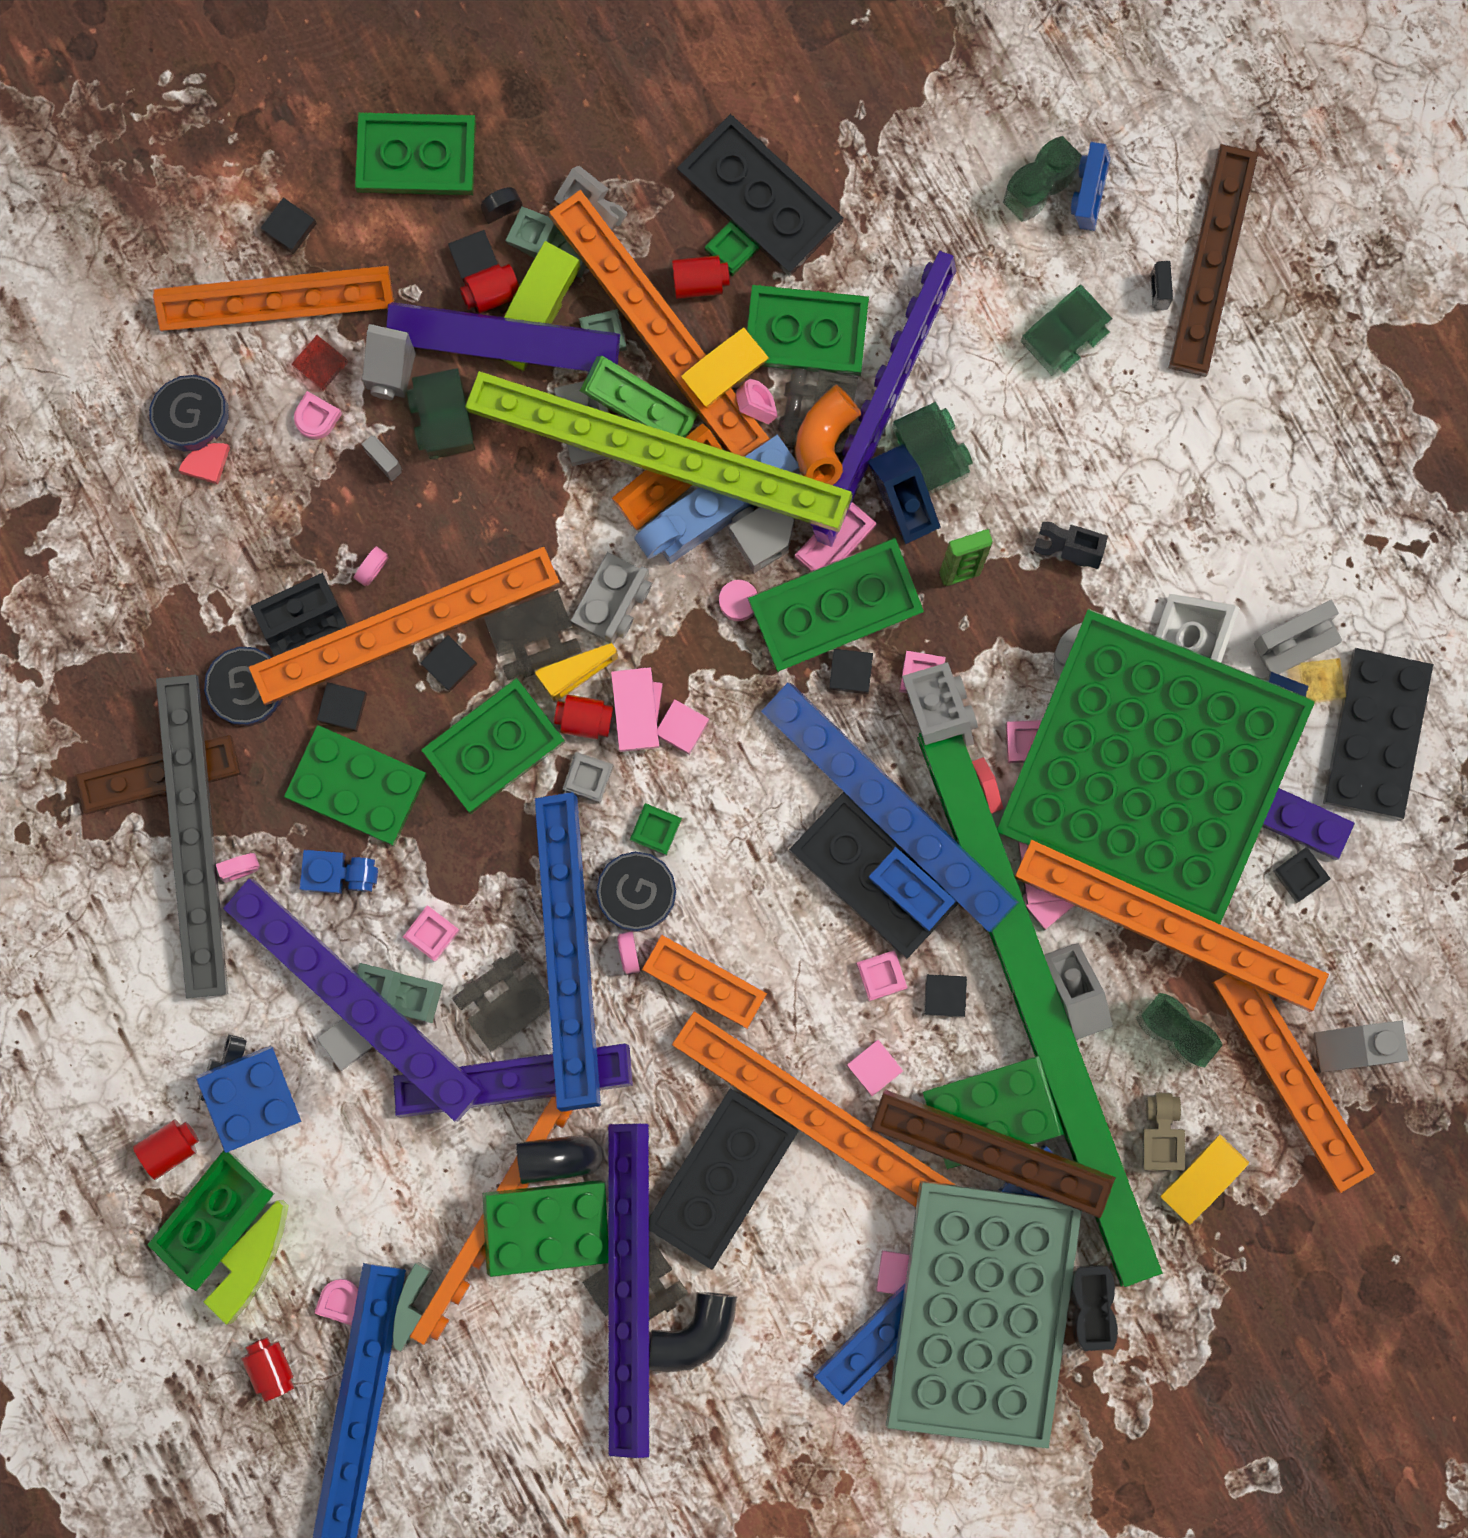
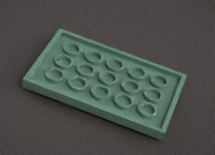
[886,1181,1082,1449]

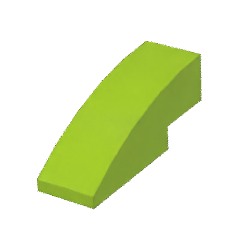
[501,241,581,371]
[203,1200,289,1325]

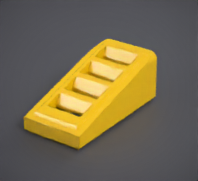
[534,643,618,702]

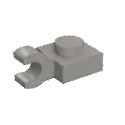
[554,166,628,230]

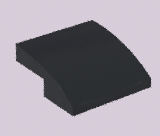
[251,572,348,656]

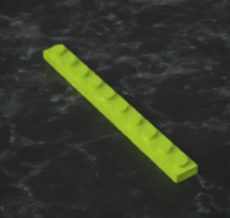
[465,371,853,533]

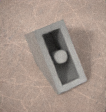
[362,324,416,400]
[1044,943,1113,1040]
[1314,1020,1409,1073]

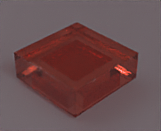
[292,335,348,391]

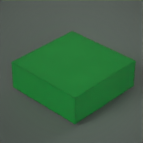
[704,221,759,277]
[630,803,682,856]

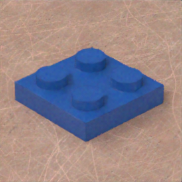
[195,1045,302,1153]

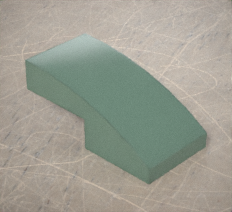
[505,207,587,278]
[357,963,443,1023]
[393,1262,433,1352]

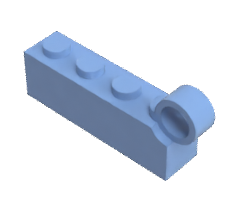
[634,435,800,564]

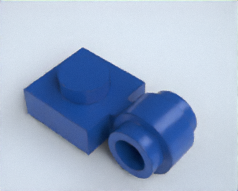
[300,850,378,894]

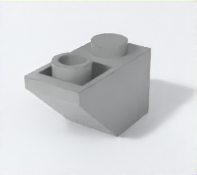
[729,507,795,573]

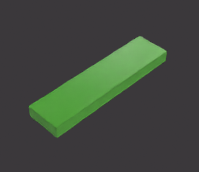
[939,529,993,587]

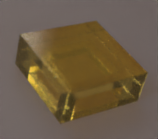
[1298,658,1346,703]

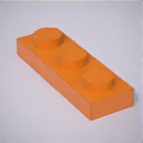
[612,424,723,531]
[642,935,767,1029]

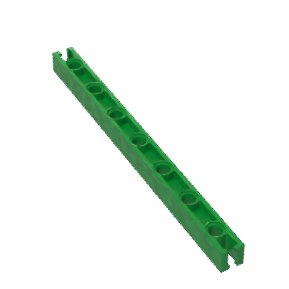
[917,733,1163,1288]

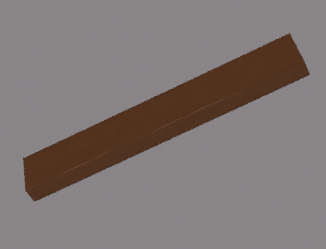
[1168,144,1258,377]
[871,1090,1116,1218]

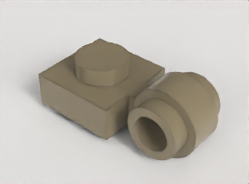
[1143,1092,1185,1170]

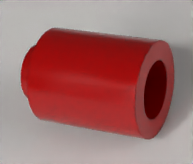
[672,255,730,299]
[133,1119,199,1180]

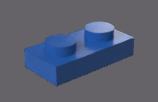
[1071,142,1111,231]
[868,847,956,932]

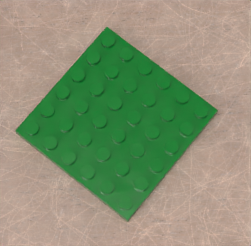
[997,608,1315,925]

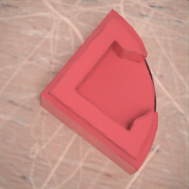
[178,443,230,484]
[972,757,1004,814]

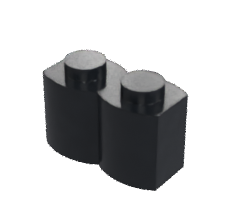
[1070,1265,1118,1351]

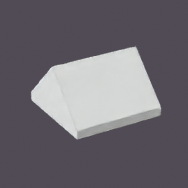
[1155,594,1240,662]

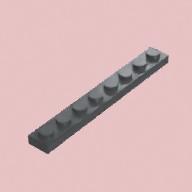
[156,675,229,999]

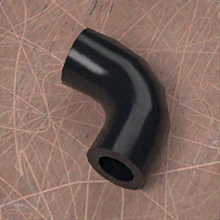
[516,1135,603,1184]
[649,1292,737,1372]

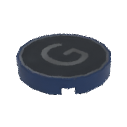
[149,375,229,452]
[204,647,283,726]
[596,851,677,932]

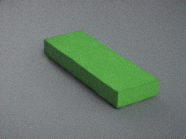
[580,356,698,438]

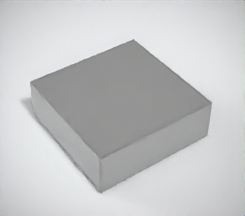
[362,435,402,481]
[563,752,614,803]
[317,1019,374,1071]

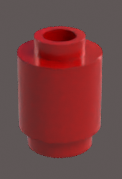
[459,264,519,314]
[554,694,614,740]
[241,1337,294,1402]

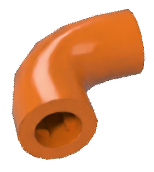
[795,384,861,485]

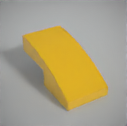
[681,328,769,408]
[1160,1134,1249,1225]

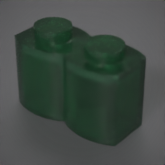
[1003,136,1082,222]
[1020,284,1113,376]
[407,368,476,459]
[891,401,973,495]
[1136,993,1223,1069]

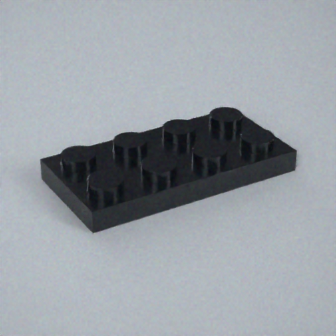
[677,114,844,277]
[1323,648,1434,820]
[789,792,959,960]
[649,1088,799,1270]

